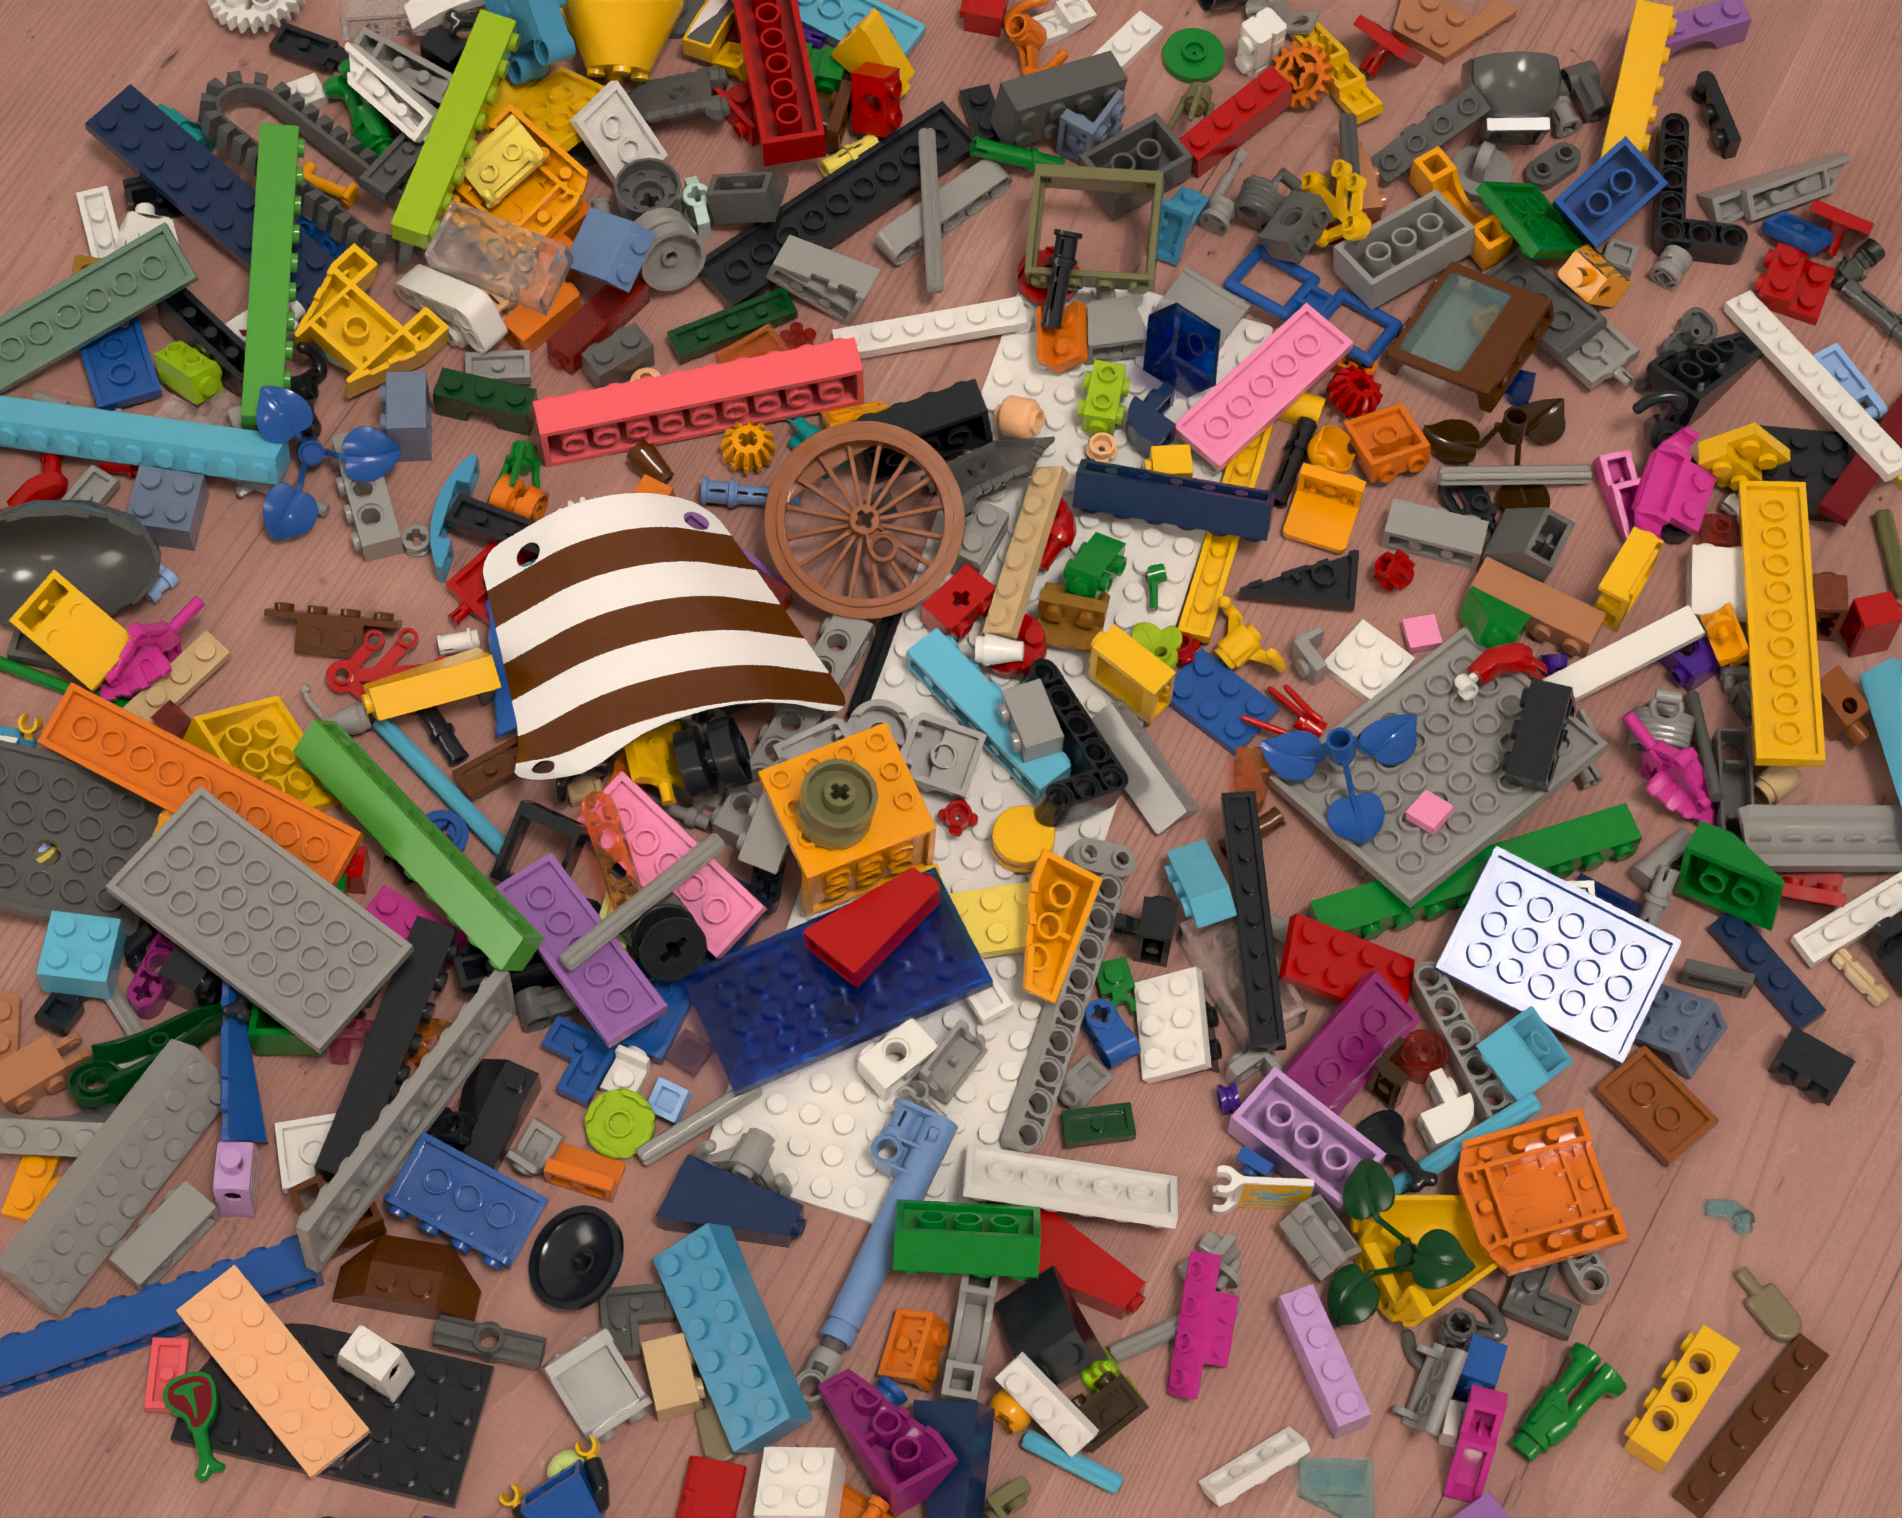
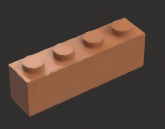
[1467,556,1607,658]

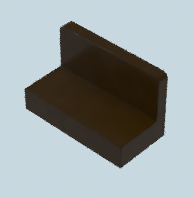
[1366,1036,1410,1111]

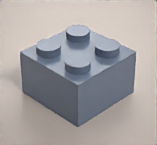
[380,371,432,462]
[126,465,210,551]

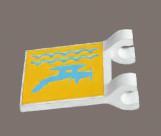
[1211,1165,1314,1217]

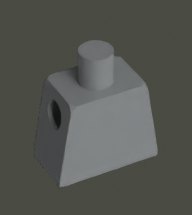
[1087,290,1149,363]

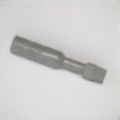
[1210,148,1248,198]

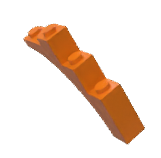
[503,199,590,354]

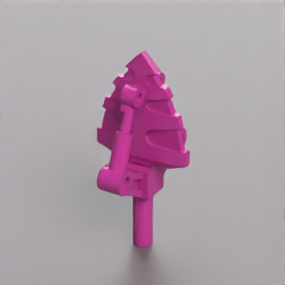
[100,596,206,702]
[1622,710,1715,825]

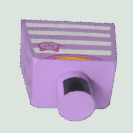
[213,1141,262,1218]

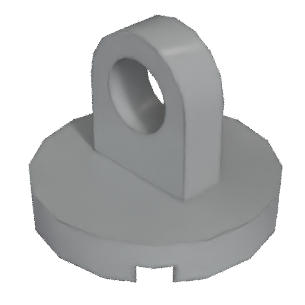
[1452,141,1513,202]

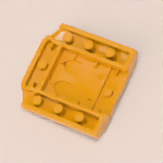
[444,103,590,266]

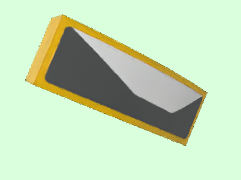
[682,0,735,63]

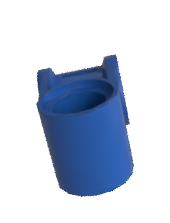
[1082,999,1141,1070]

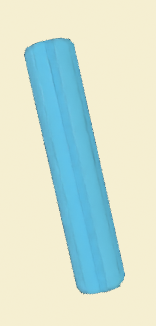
[1021,1430,1123,1494]

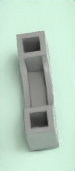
[0,1109,111,1157]
[940,1274,1000,1402]

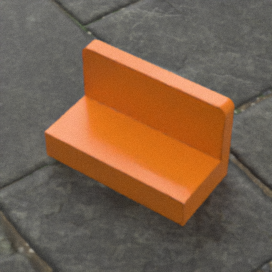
[543,1143,626,1203]

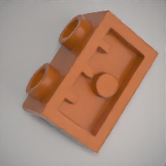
[1036,300,1088,374]
[877,1308,949,1392]

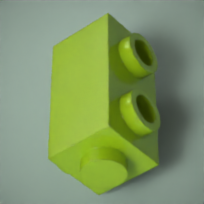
[154,340,223,405]
[1077,359,1131,436]

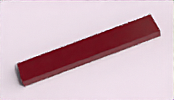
[1816,394,1902,527]

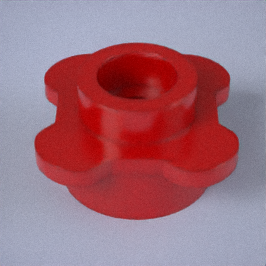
[1177,633,1201,664]
[938,799,978,837]

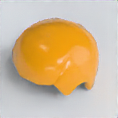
[1307,425,1355,474]

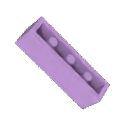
[1276,1284,1372,1439]

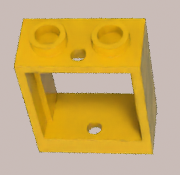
[1088,624,1176,725]

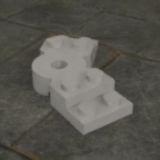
[772,699,987,800]

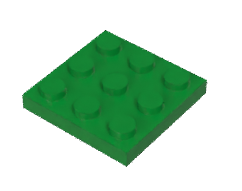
[1475,181,1585,259]

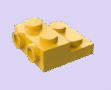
[1697,422,1790,491]

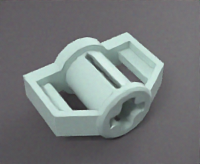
[682,176,713,240]

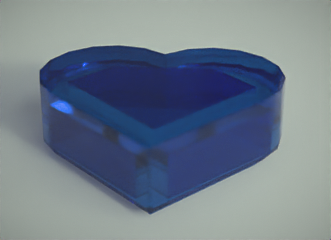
[1504,370,1536,407]

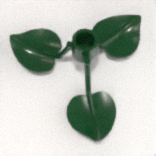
[1327,1158,1476,1328]

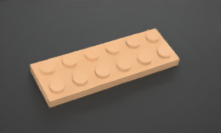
[176,1265,370,1479]

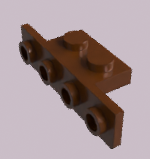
[264,602,402,658]

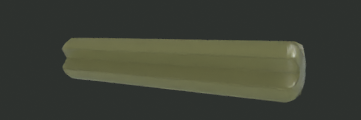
[1873,509,1902,599]

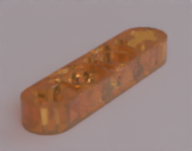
[582,791,642,910]

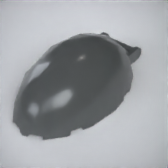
[0,500,161,627]

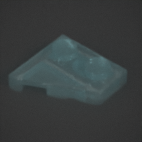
[1298,1458,1375,1518]

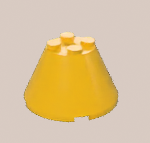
[562,0,684,84]

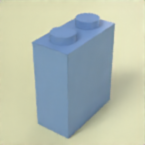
[563,207,656,293]

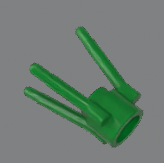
[487,440,542,503]

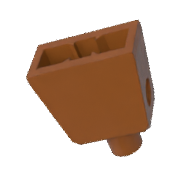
[1820,665,1872,747]

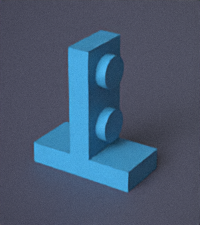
[1158,187,1210,266]

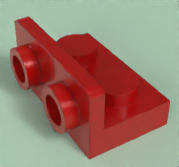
[713,80,759,147]
[1775,872,1846,908]

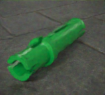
[970,136,1065,173]

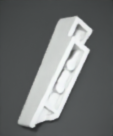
[345,42,438,143]

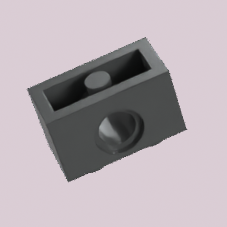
[1258,190,1334,264]

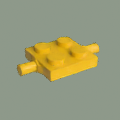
[624,721,686,806]

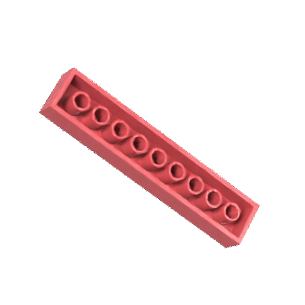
[533,337,865,467]

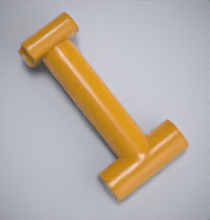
[303,161,359,209]

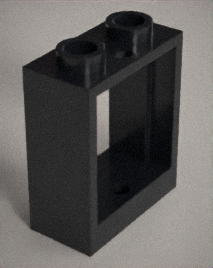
[490,800,592,884]

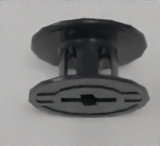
[631,903,707,982]

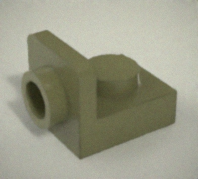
[984,1475,1031,1518]

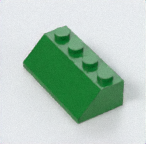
[893,1199,1041,1280]

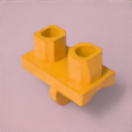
[1699,602,1749,667]

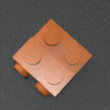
[1343,402,1431,483]

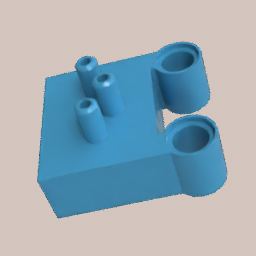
[484,0,576,85]

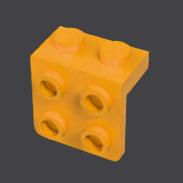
[1283,463,1367,553]

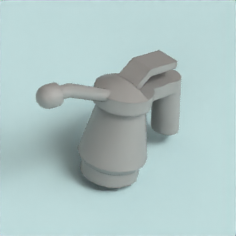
[300,684,372,752]

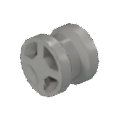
[1199,195,1237,235]

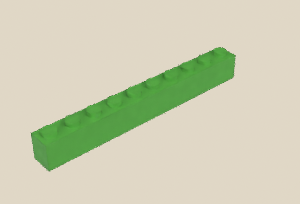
[241,123,305,430]
[293,719,545,971]

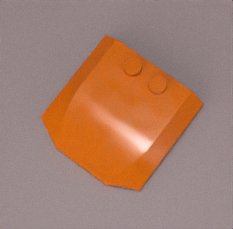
[1456,1108,1629,1276]

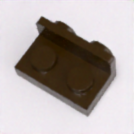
[1070,1370,1149,1453]

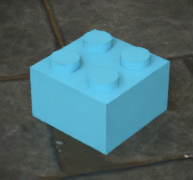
[36,910,127,1000]
[1476,1005,1574,1101]

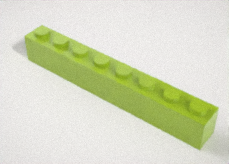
[391,9,521,250]

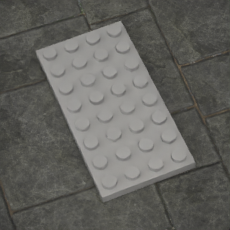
[105,786,414,1054]

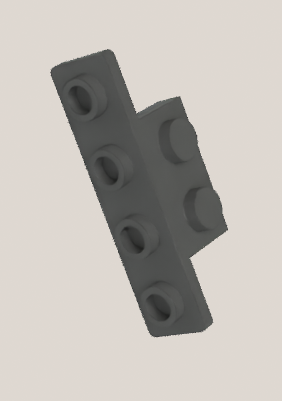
[1371,85,1491,183]

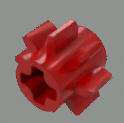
[1373,549,1415,592]

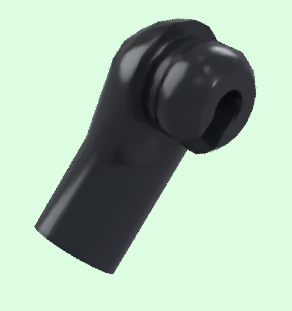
[124,922,158,973]

